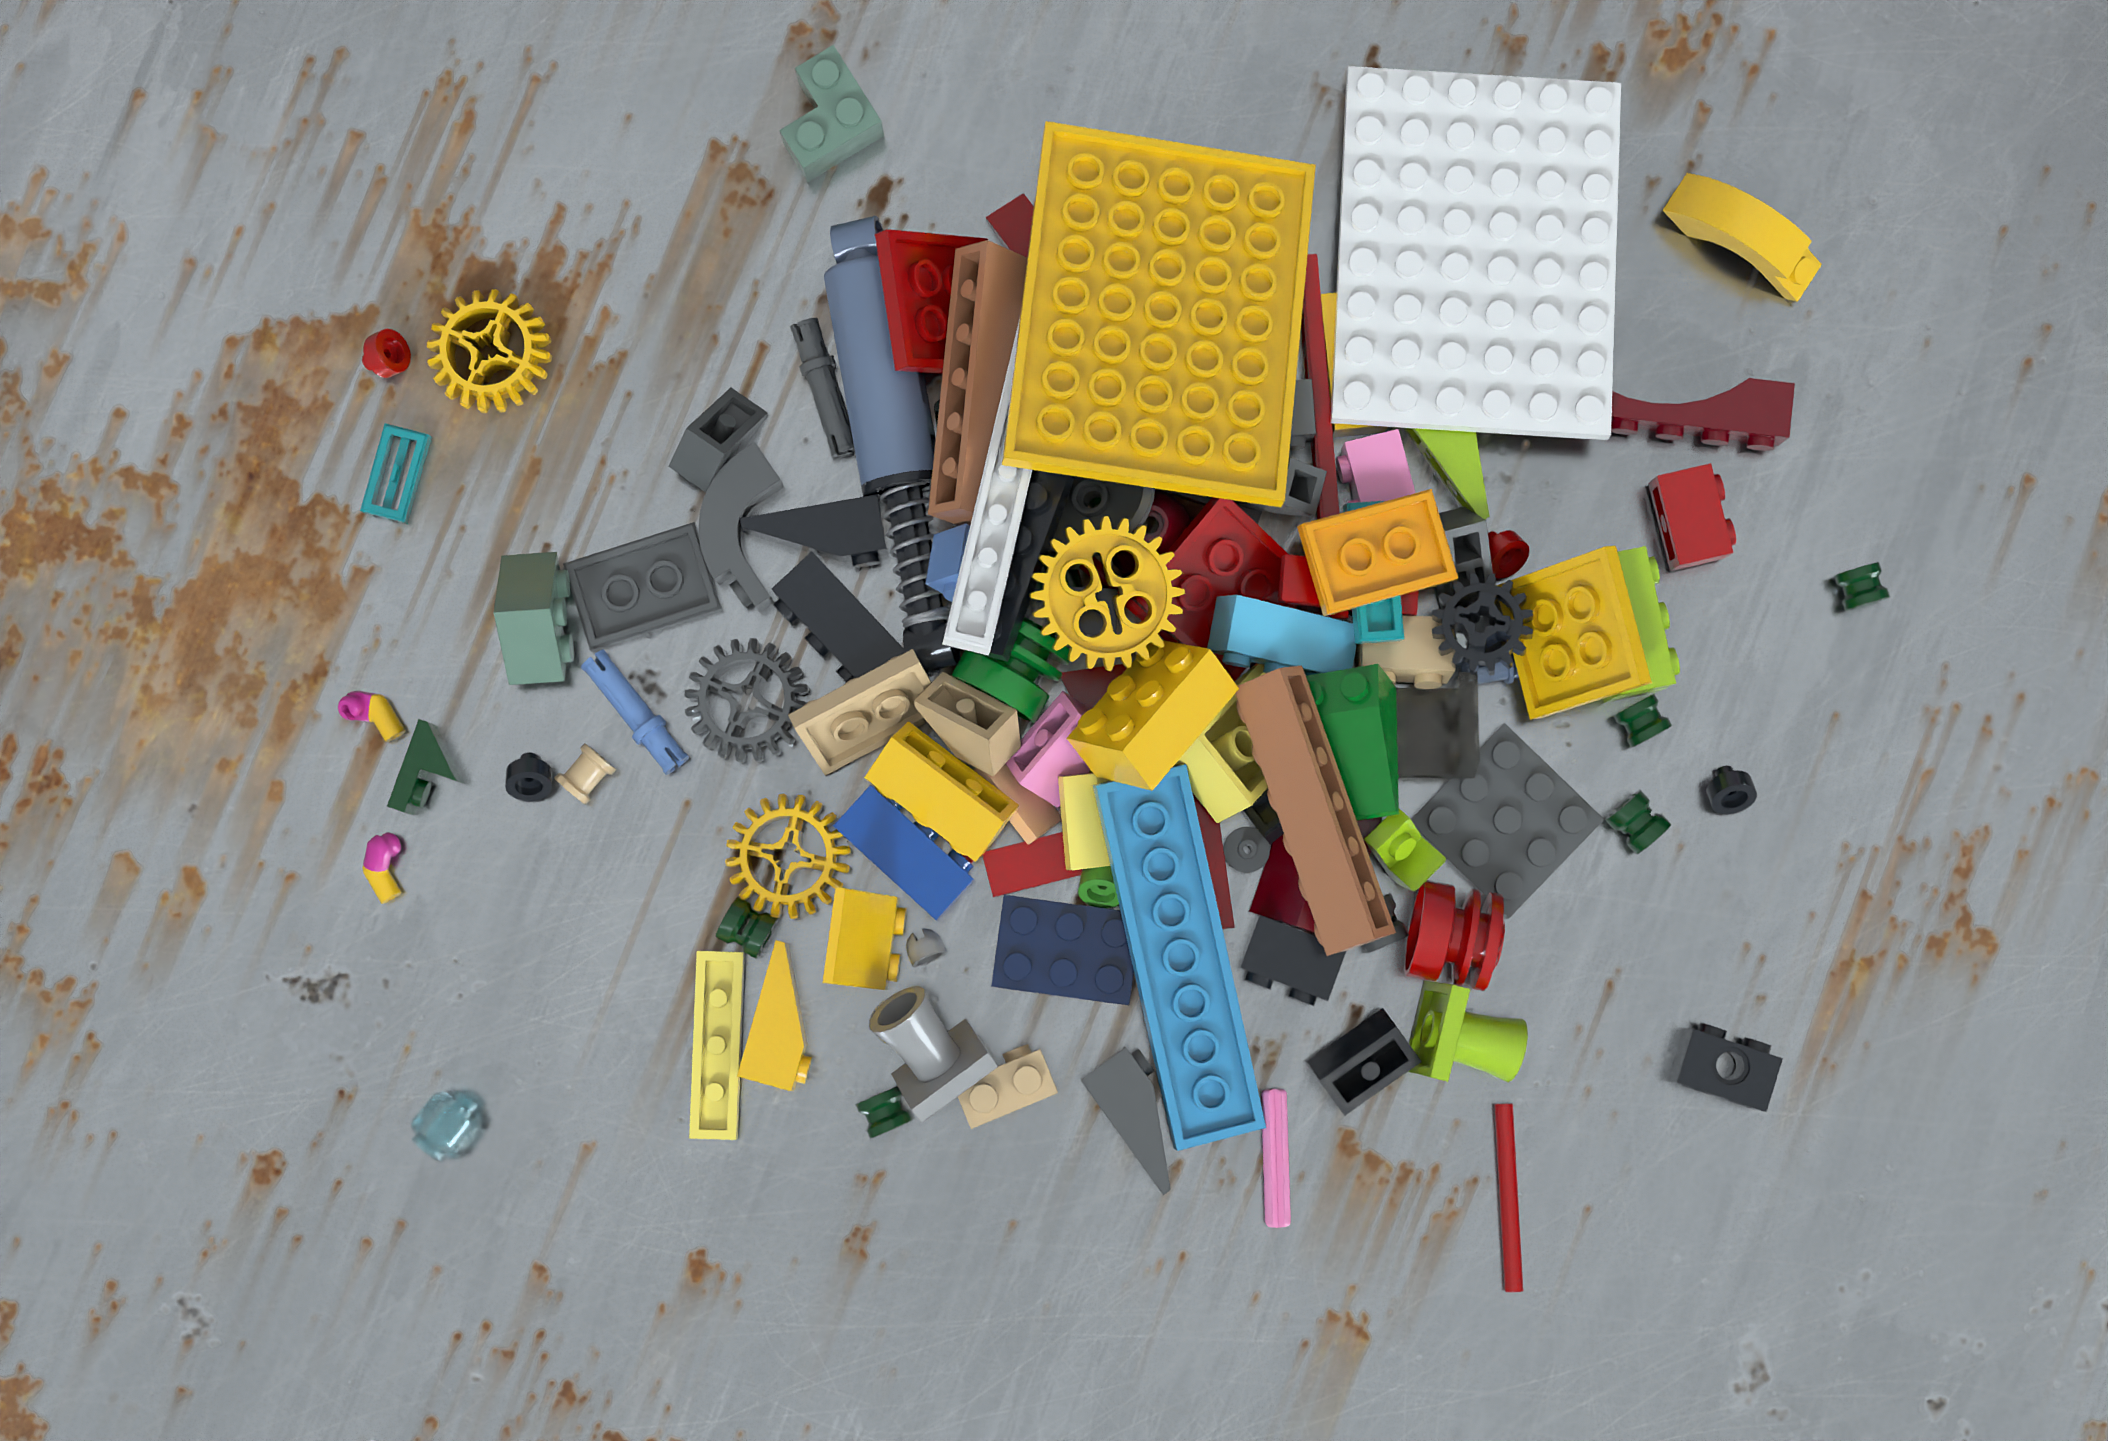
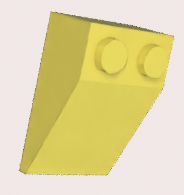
[1174,663,1268,823]

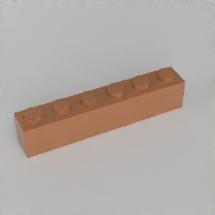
[928,240,1027,526]
[1235,665,1396,956]

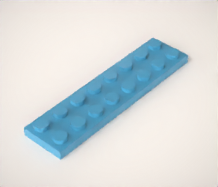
[1093,764,1266,1151]

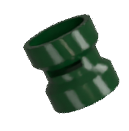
[1605,789,1671,854]
[715,897,779,959]

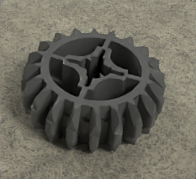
[684,638,809,763]

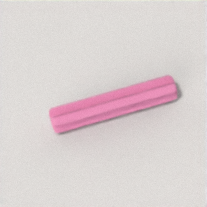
[1261,1088,1291,1228]

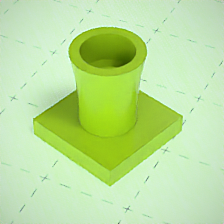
[1408,980,1528,1082]

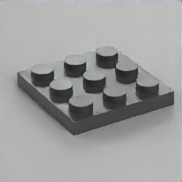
[1411,723,1605,919]

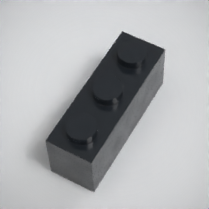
[771,551,905,683]

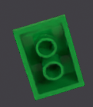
[1306,664,1399,821]

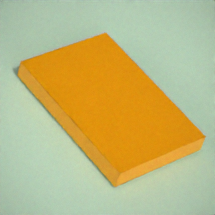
[1297,489,1458,616]

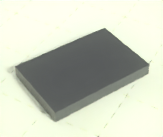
[563,522,723,652]

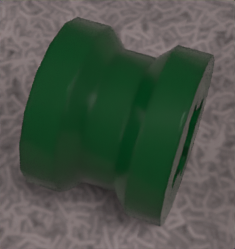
[1834,562,1890,611]
[1614,694,1672,748]
[855,1086,913,1139]

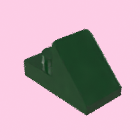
[387,719,463,815]

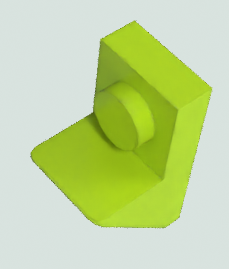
[1364,809,1446,891]

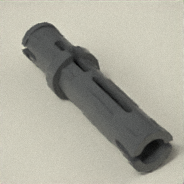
[790,318,855,457]

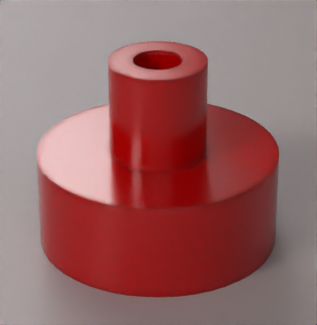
[362,328,411,378]
[1488,530,1530,578]

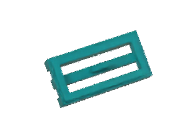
[360,423,432,525]

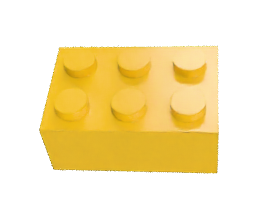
[1066,640,1239,791]

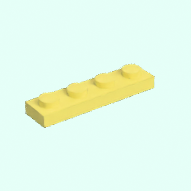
[689,951,745,1140]

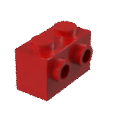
[1648,463,1736,571]

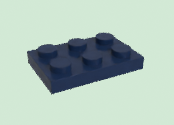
[991,895,1134,1006]

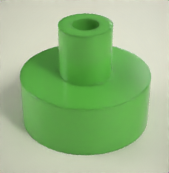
[1078,866,1119,908]

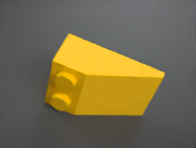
[822,887,907,990]

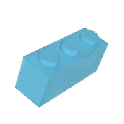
[1208,595,1357,676]

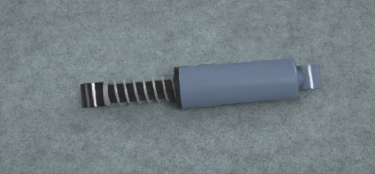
[824,216,961,671]

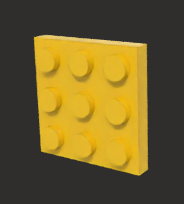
[1497,546,1652,720]

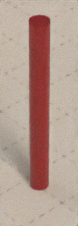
[1494,1103,1524,1292]

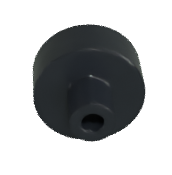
[505,752,552,801]
[1706,765,1757,814]

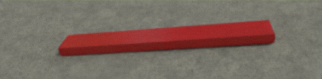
[1301,254,1349,621]

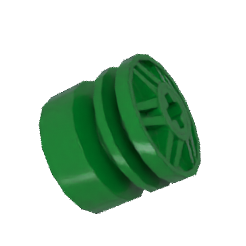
[951,617,1070,724]

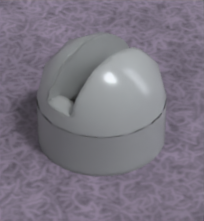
[906,928,946,967]

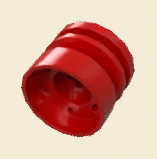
[1404,880,1505,991]

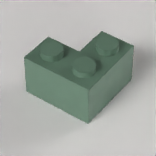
[779,45,884,183]
[493,552,574,685]

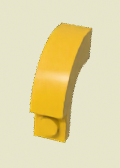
[1663,173,1822,302]

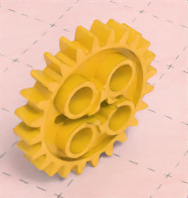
[1030,516,1185,671]

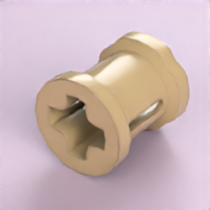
[554,743,616,805]

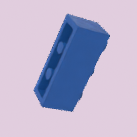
[833,785,975,921]

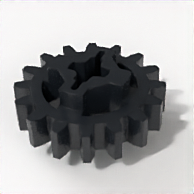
[1432,573,1533,676]

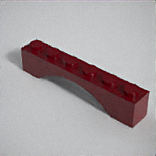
[1611,378,1795,451]

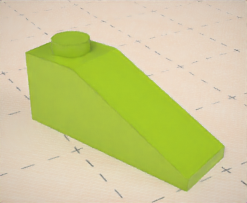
[1403,428,1489,520]

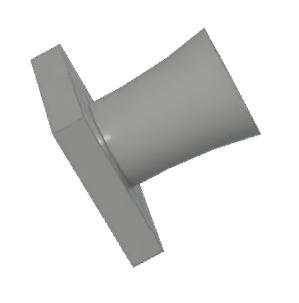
[870,986,998,1123]

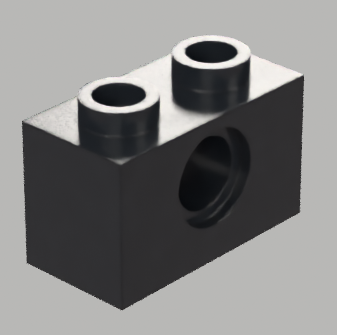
[1668,1023,1783,1112]

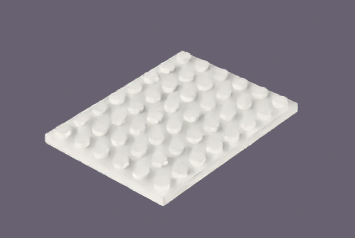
[1330,66,1621,440]

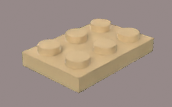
[788,649,932,776]

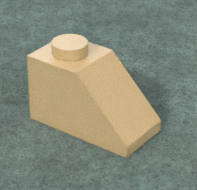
[914,672,1021,776]

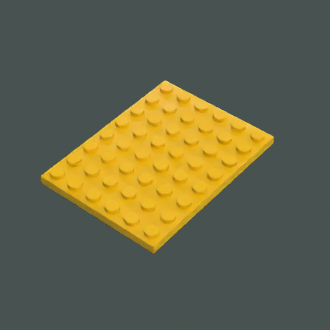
[1002,121,1316,507]

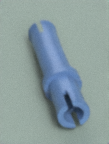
[581,649,689,775]

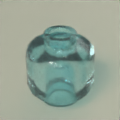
[411,1090,482,1162]

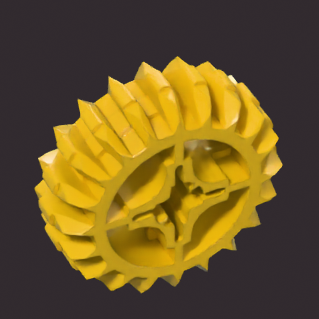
[427,289,552,413]
[725,794,851,919]

